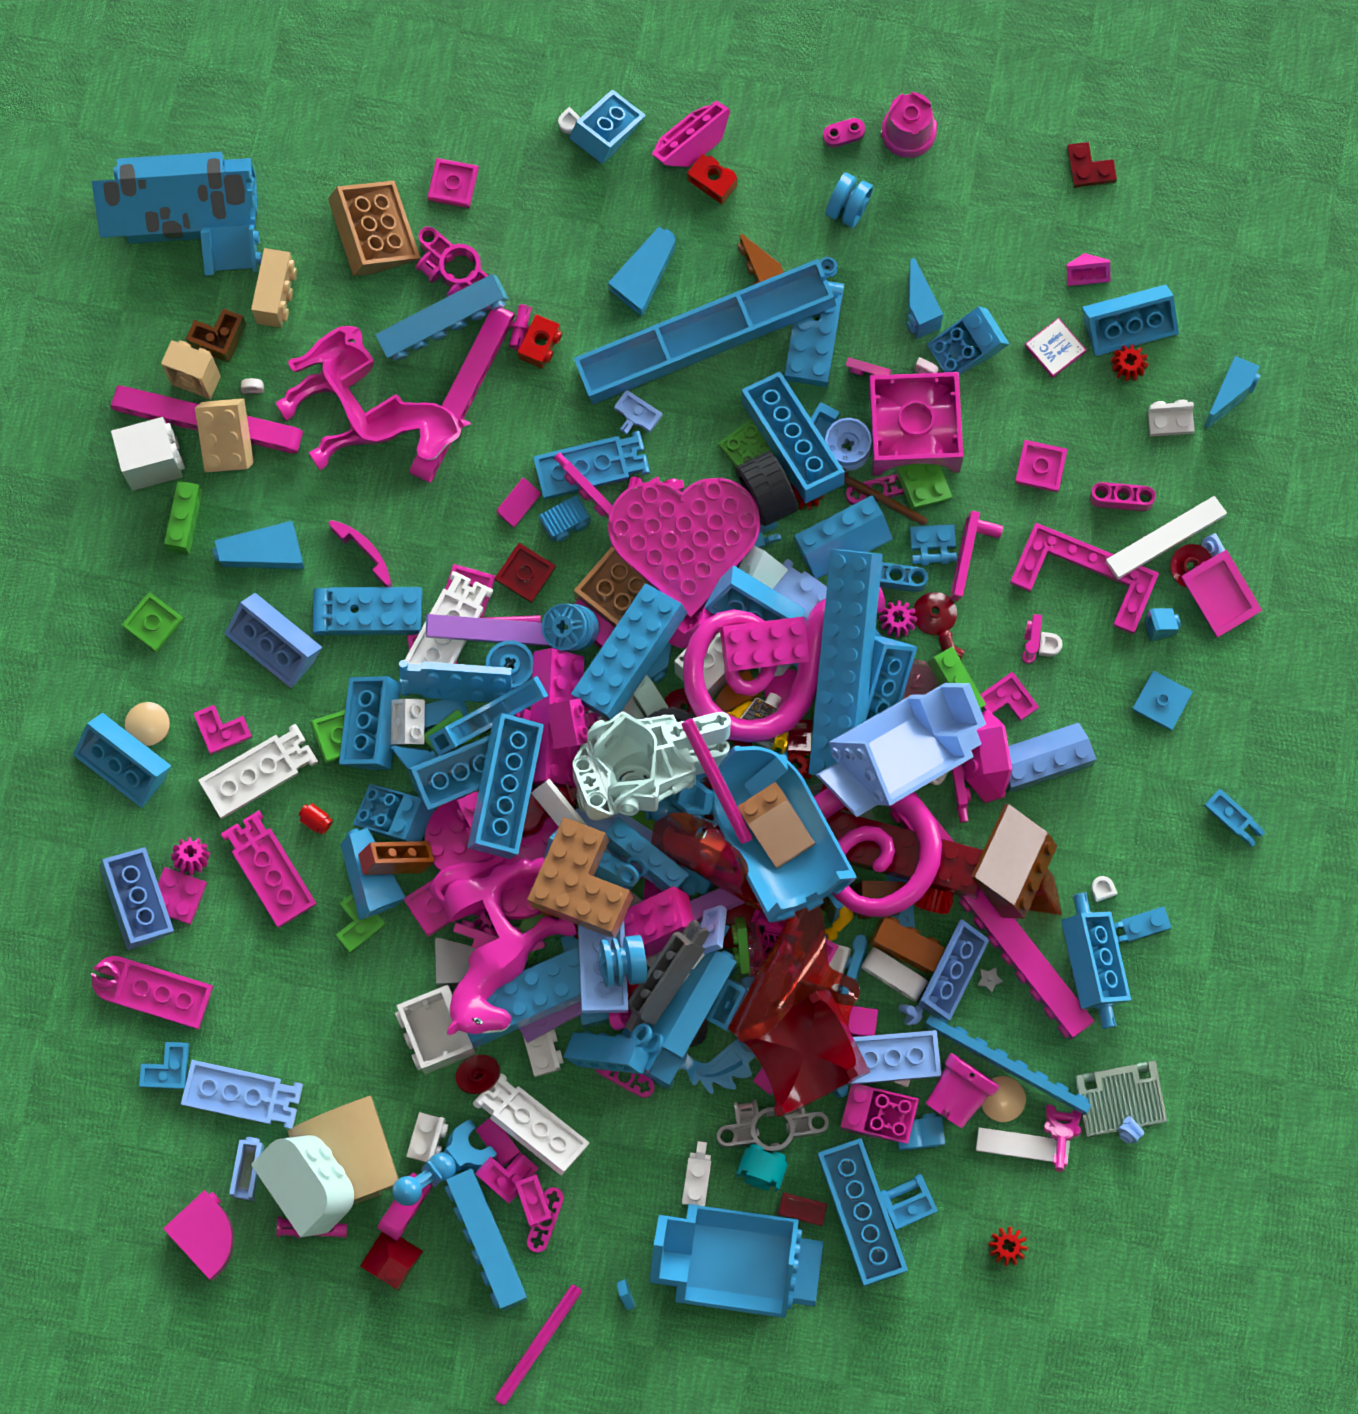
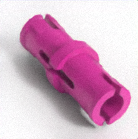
[509,304,532,350]

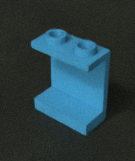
[200,224,262,275]

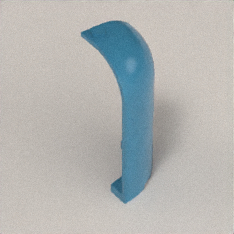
[712,746,857,923]

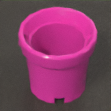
[881,92,937,158]
[926,1053,1000,1128]

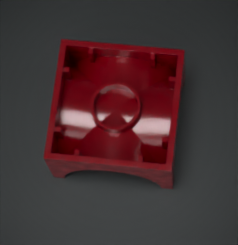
[736,990,871,1117]

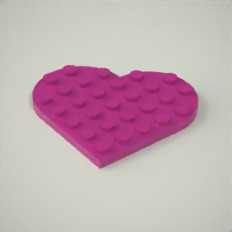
[608,478,760,618]
[425,787,559,920]

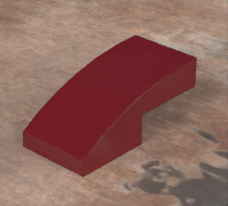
[788,719,812,754]

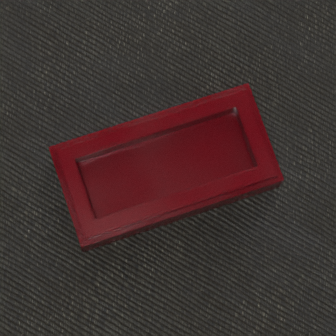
[777,1192,828,1227]

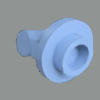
[1202,533,1225,557]
[898,1004,923,1025]
[1118,1116,1144,1144]

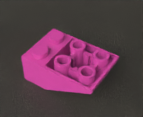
[841,1084,919,1144]

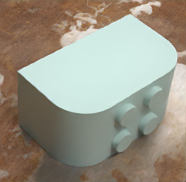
[251,1135,354,1238]

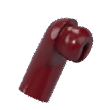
[938,630,965,660]

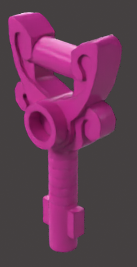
[1044,1105,1082,1172]

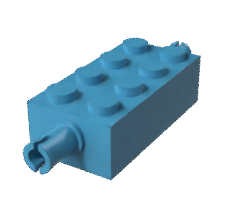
[1061,893,1131,1029]

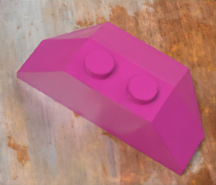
[652,101,730,167]
[964,710,1012,803]

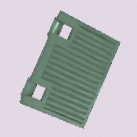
[1075,1061,1168,1137]

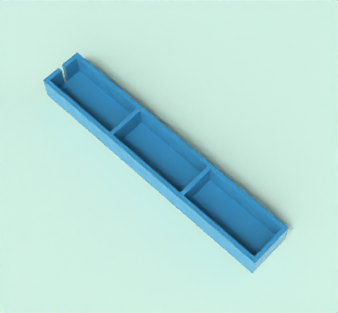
[574,259,836,404]

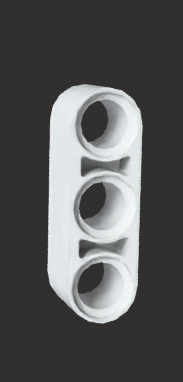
[861,947,928,1002]

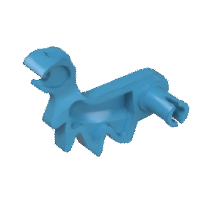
[678,1038,755,1094]

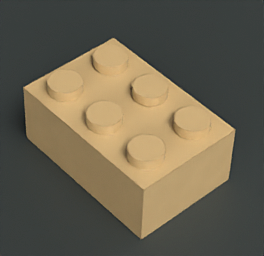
[251,248,297,328]
[161,340,221,400]
[195,399,254,472]

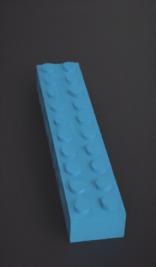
[809,549,883,775]

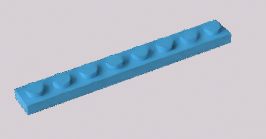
[926,1015,1092,1116]

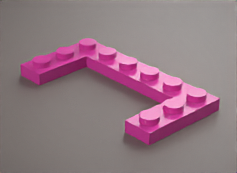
[1010,523,1159,634]

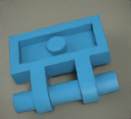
[910,524,957,565]

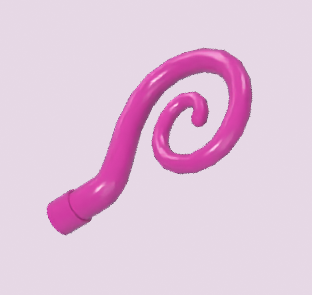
[683,587,885,743]
[708,788,942,917]

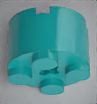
[736,1144,788,1192]

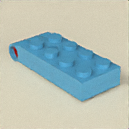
[784,281,844,387]
[313,587,422,635]

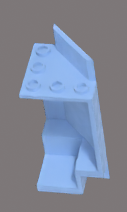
[816,683,986,817]

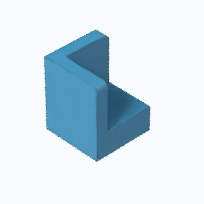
[811,402,840,440]

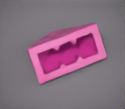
[1066,253,1111,286]

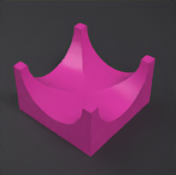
[868,372,963,476]

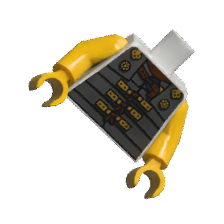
[727,693,789,754]

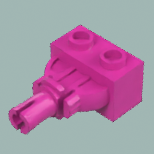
[546,698,603,749]

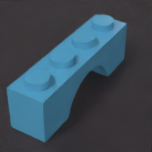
[605,817,689,891]

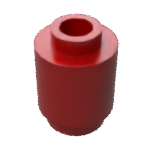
[298,803,333,835]

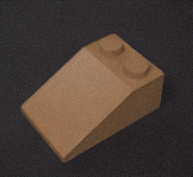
[737,782,815,869]

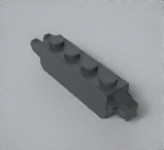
[625,920,710,1034]

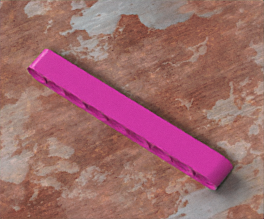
[410,308,515,483]
[110,386,303,454]

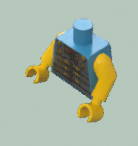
[818,893,853,941]

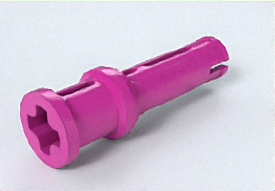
[276,1216,347,1238]

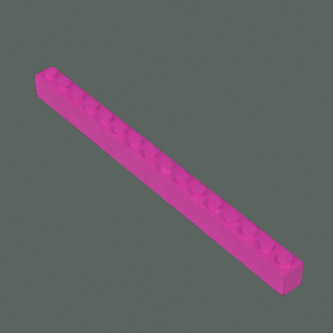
[883,791,1094,1040]

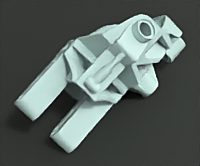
[573,712,731,821]

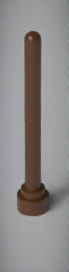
[842,467,927,525]

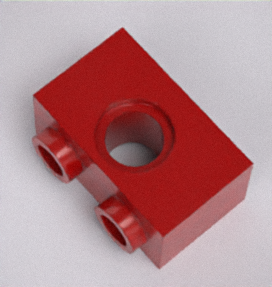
[687,153,737,205]
[518,314,562,369]

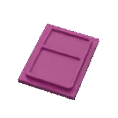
[1181,550,1262,637]

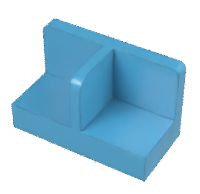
[667,779,714,815]

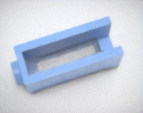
[229,1137,265,1201]

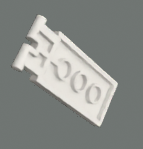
[405,571,493,664]
[199,724,318,819]
[473,1073,589,1176]

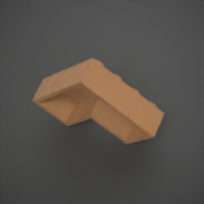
[527,817,633,938]

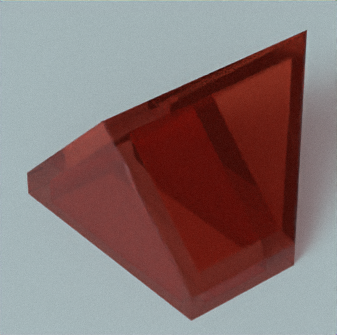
[1029,869,1062,915]

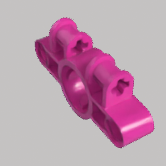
[415,227,488,297]

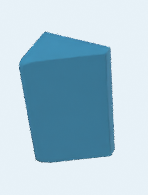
[744,754,788,796]

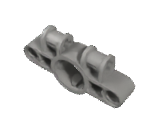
[717,1099,828,1153]

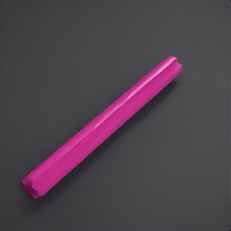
[681,718,753,844]
[495,1285,582,1405]

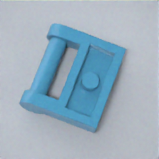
[880,1174,938,1230]

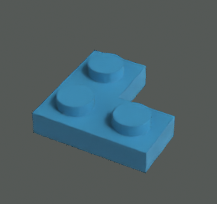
[139,1042,189,1089]

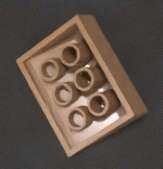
[328,181,420,276]
[574,546,656,627]

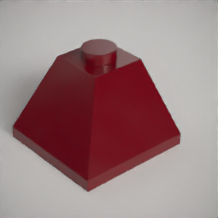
[360,1232,424,1291]

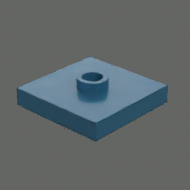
[1132,671,1193,731]

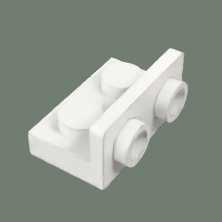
[1147,400,1195,437]
[391,699,425,745]
[523,1029,564,1077]
[406,1112,449,1162]

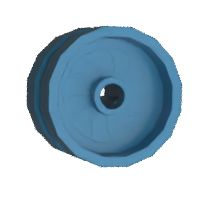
[825,172,874,228]
[486,641,533,690]

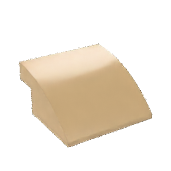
[287,1095,399,1205]

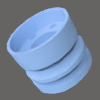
[825,418,872,472]

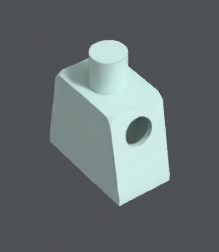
[739,546,788,589]

